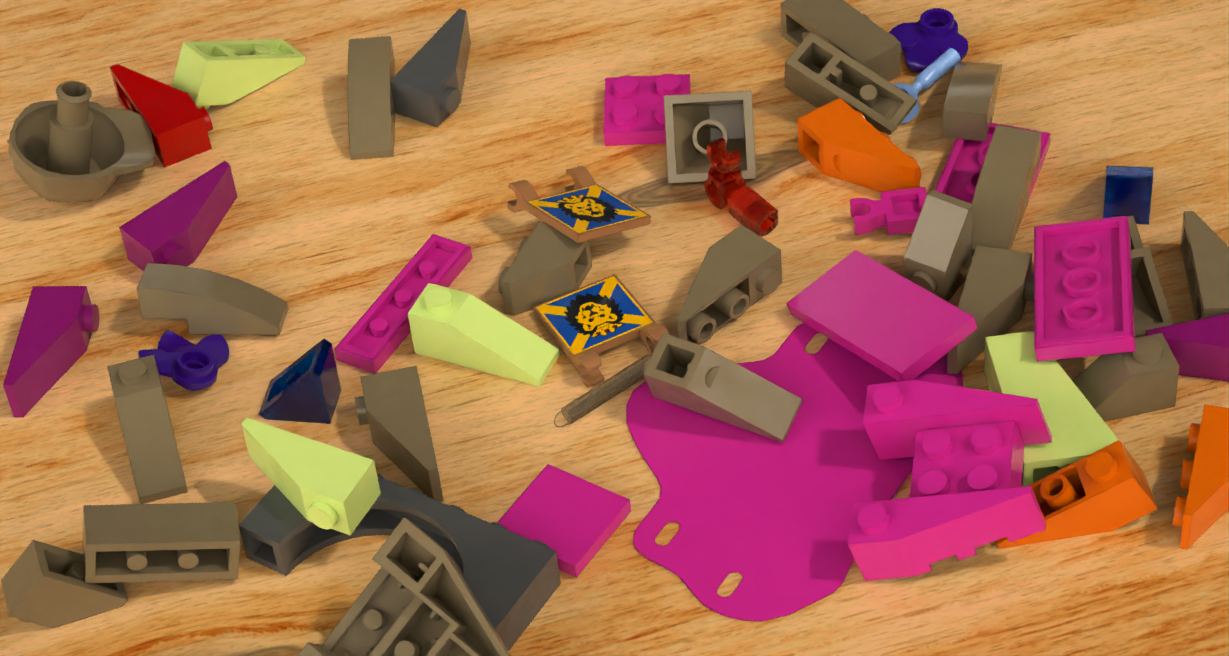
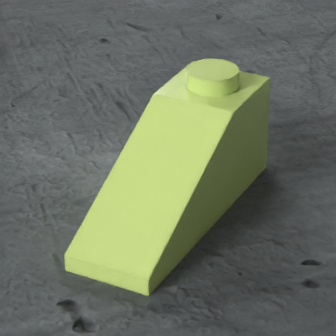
[172,39,306,109]
[408,283,560,387]
[241,417,381,536]

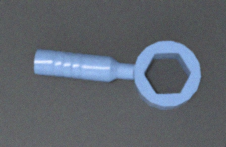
[893,48,961,125]

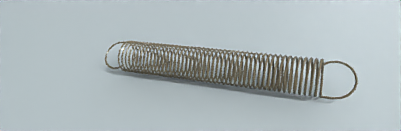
[554,354,651,427]

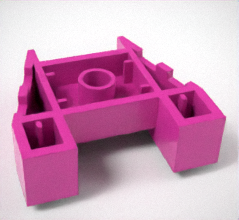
[848,380,1052,581]

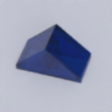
[1103,166,1154,225]
[258,338,341,424]

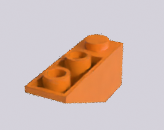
[797,98,922,192]
[1173,404,1229,549]
[996,440,1158,548]

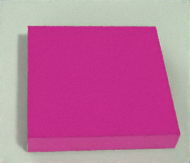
[497,464,631,578]

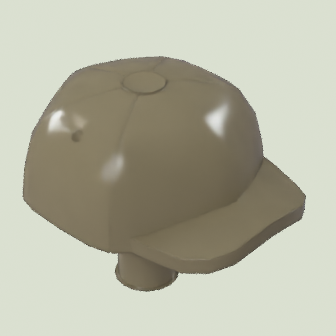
[7,81,155,203]

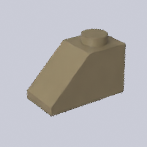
[904,189,973,302]
[1072,333,1179,422]
[1,540,128,628]

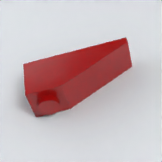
[110,64,213,167]

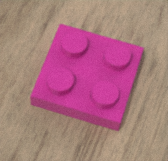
[603,74,691,146]

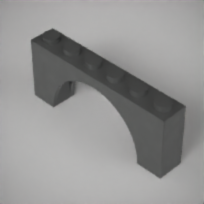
[239,473,561,651]

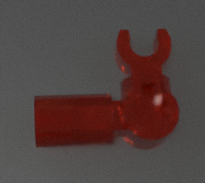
[704,138,778,237]

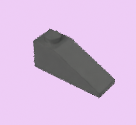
[390,9,471,127]

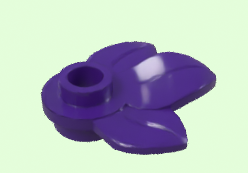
[889,8,968,72]
[138,330,230,391]

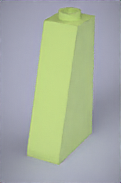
[984,331,1119,487]

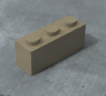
[781,0,902,82]
[82,502,241,583]

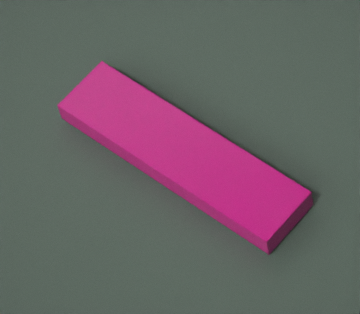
[334,234,473,374]

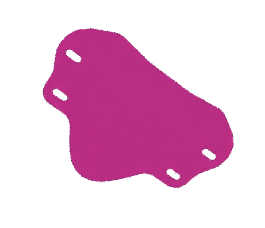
[626,323,963,621]

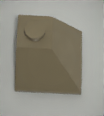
[664,90,756,184]

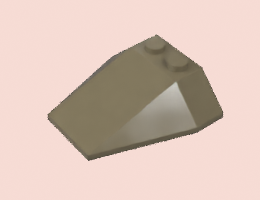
[298,517,511,656]

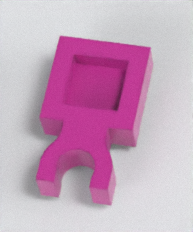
[850,187,927,235]

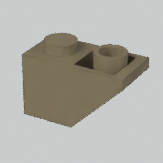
[499,221,592,316]

